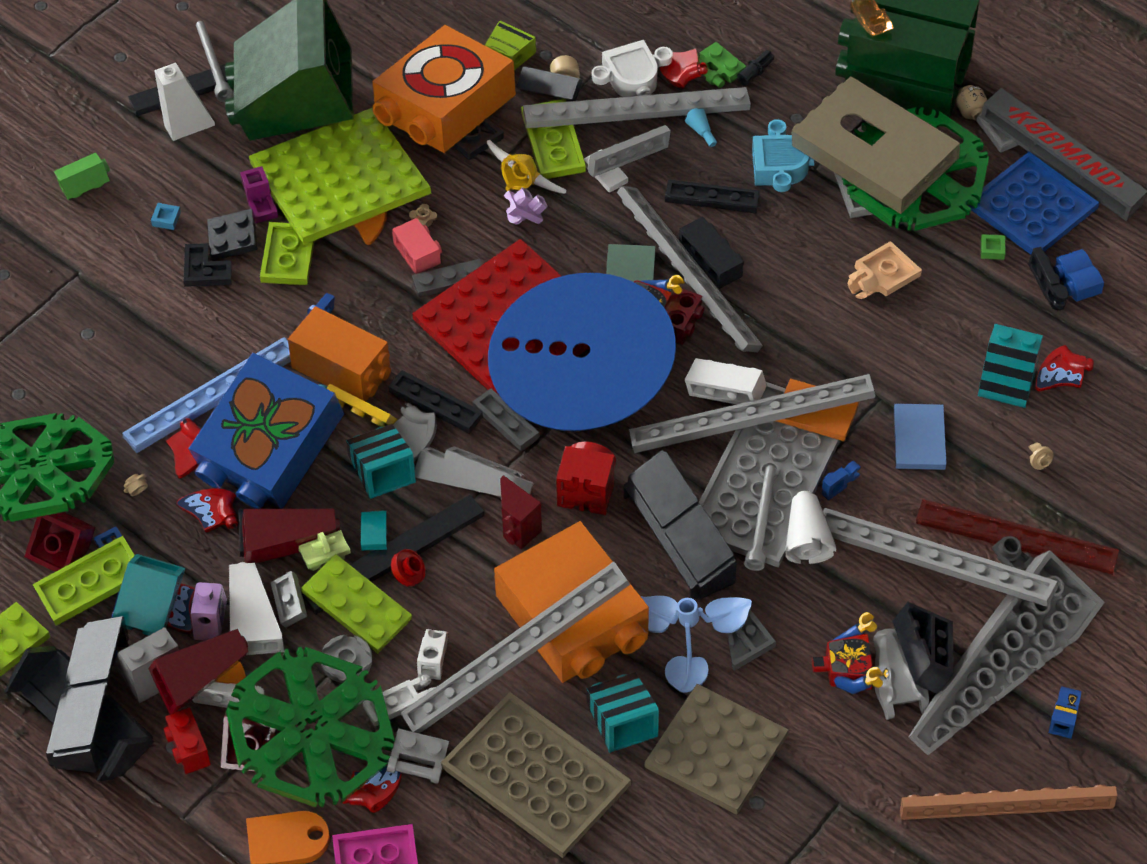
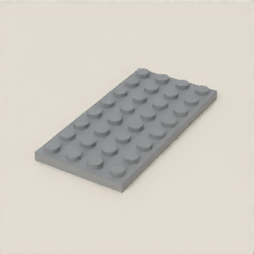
[698,382,840,568]

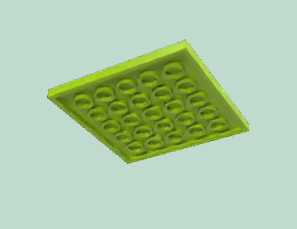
[249,108,431,244]

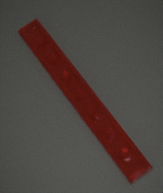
[916,499,1119,575]

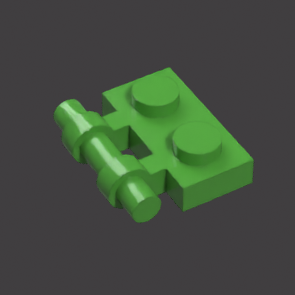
[699,42,747,88]

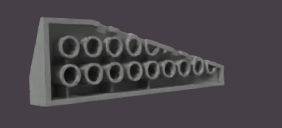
[908,550,1105,755]

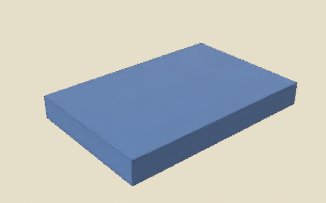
[894,404,946,470]

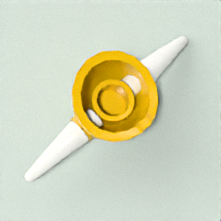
[487,140,566,194]

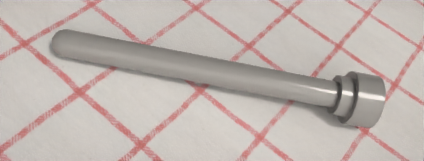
[196,21,234,102]
[744,465,776,571]

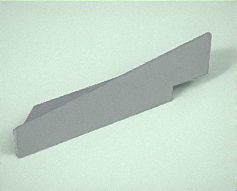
[415,446,534,496]

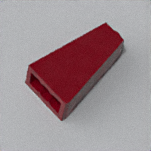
[242,509,340,564]
[148,629,249,715]

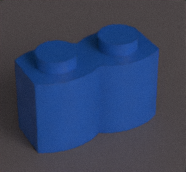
[1053,249,1104,302]

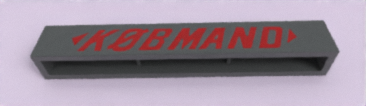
[981,88,1147,221]

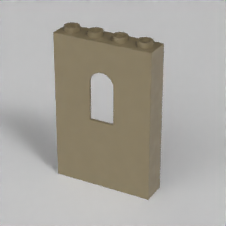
[791,76,960,214]

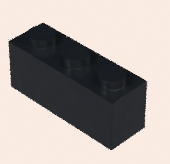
[679,216,744,289]

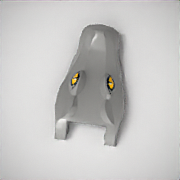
[873,629,929,720]

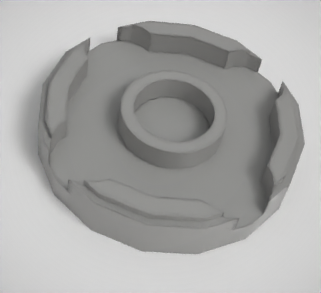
[321,635,372,683]

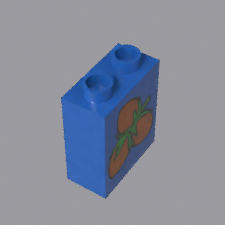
[188,352,344,509]

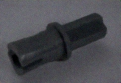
[737,50,774,86]

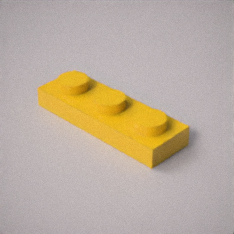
[327,384,398,427]

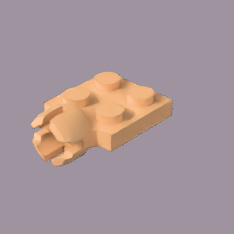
[848,241,922,299]

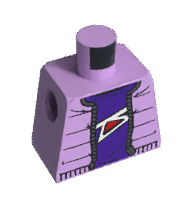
[191,582,227,641]

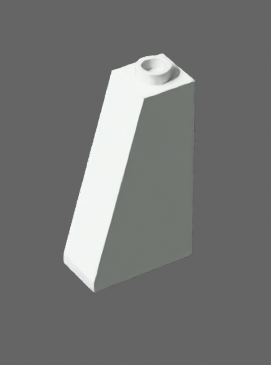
[154,63,215,141]
[229,562,284,655]

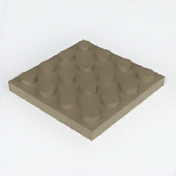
[645,684,789,815]

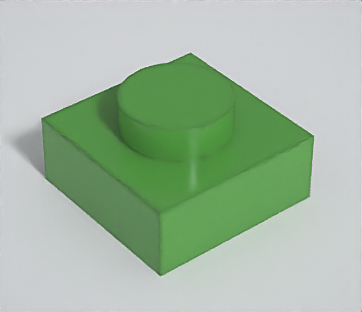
[981,234,1005,260]

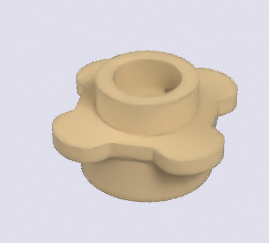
[409,204,437,227]
[124,474,148,496]

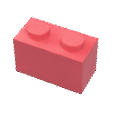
[392,218,442,274]

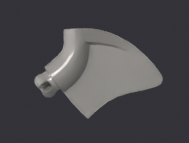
[393,403,437,461]

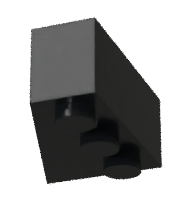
[892,602,953,694]

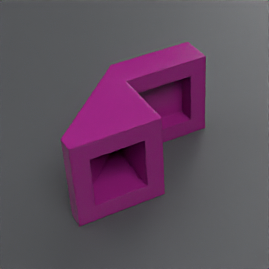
[240,166,278,223]

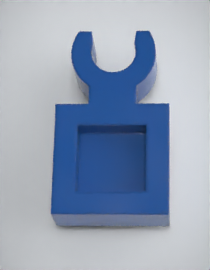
[822,461,861,501]

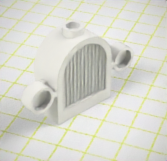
[592,40,673,97]

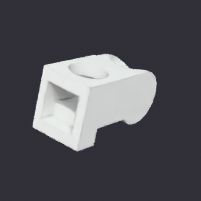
[417,629,448,680]

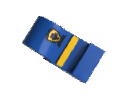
[1048,686,1082,739]

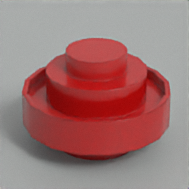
[391,549,426,587]

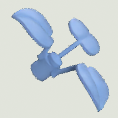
[641,596,752,693]

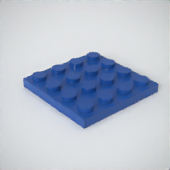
[967,152,1099,255]

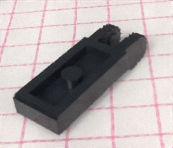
[1028,247,1069,311]

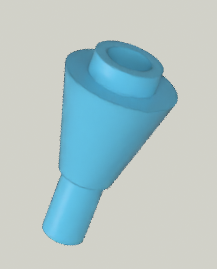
[685,108,717,147]

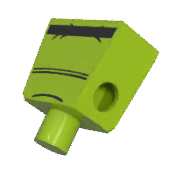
[485,21,536,70]

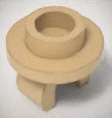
[1029,442,1053,470]

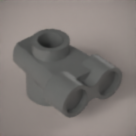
[992,536,1034,571]

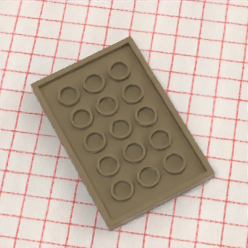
[441,692,631,858]

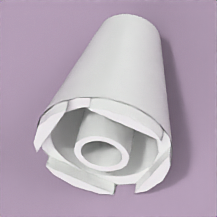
[785,491,836,564]

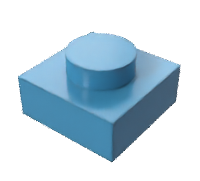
[151,203,181,230]

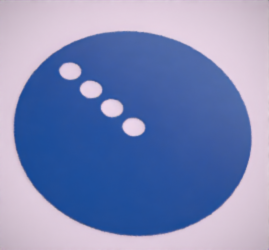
[488,273,676,431]

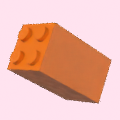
[288,306,391,402]

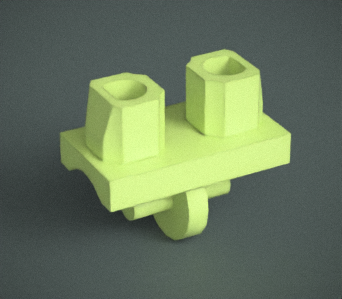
[299,530,351,571]

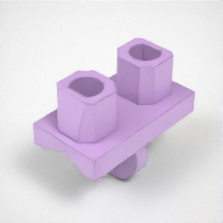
[504,187,548,224]

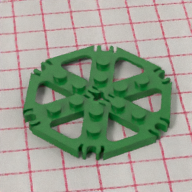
[842,107,989,231]
[0,413,114,522]
[226,647,395,807]

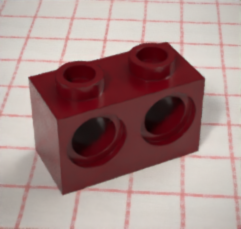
[664,288,705,345]

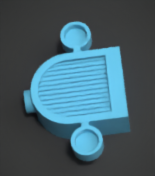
[752,119,814,192]

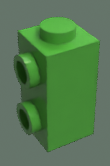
[54,153,110,200]

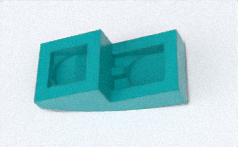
[361,511,387,551]

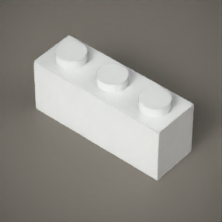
[685,358,767,404]

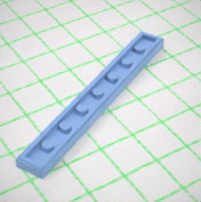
[122,337,291,453]

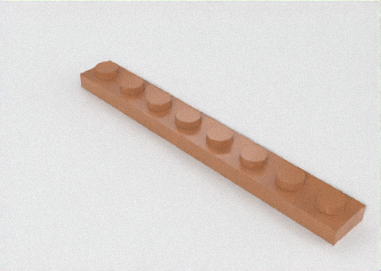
[900,785,1117,820]

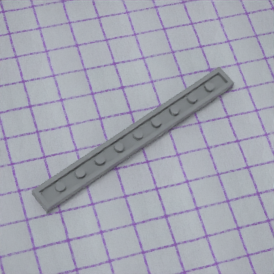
[523,87,751,128]
[617,186,763,353]
[629,374,875,453]
[823,508,1058,607]
[401,562,630,734]

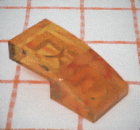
[850,0,894,37]

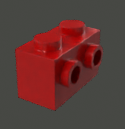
[163,708,211,774]

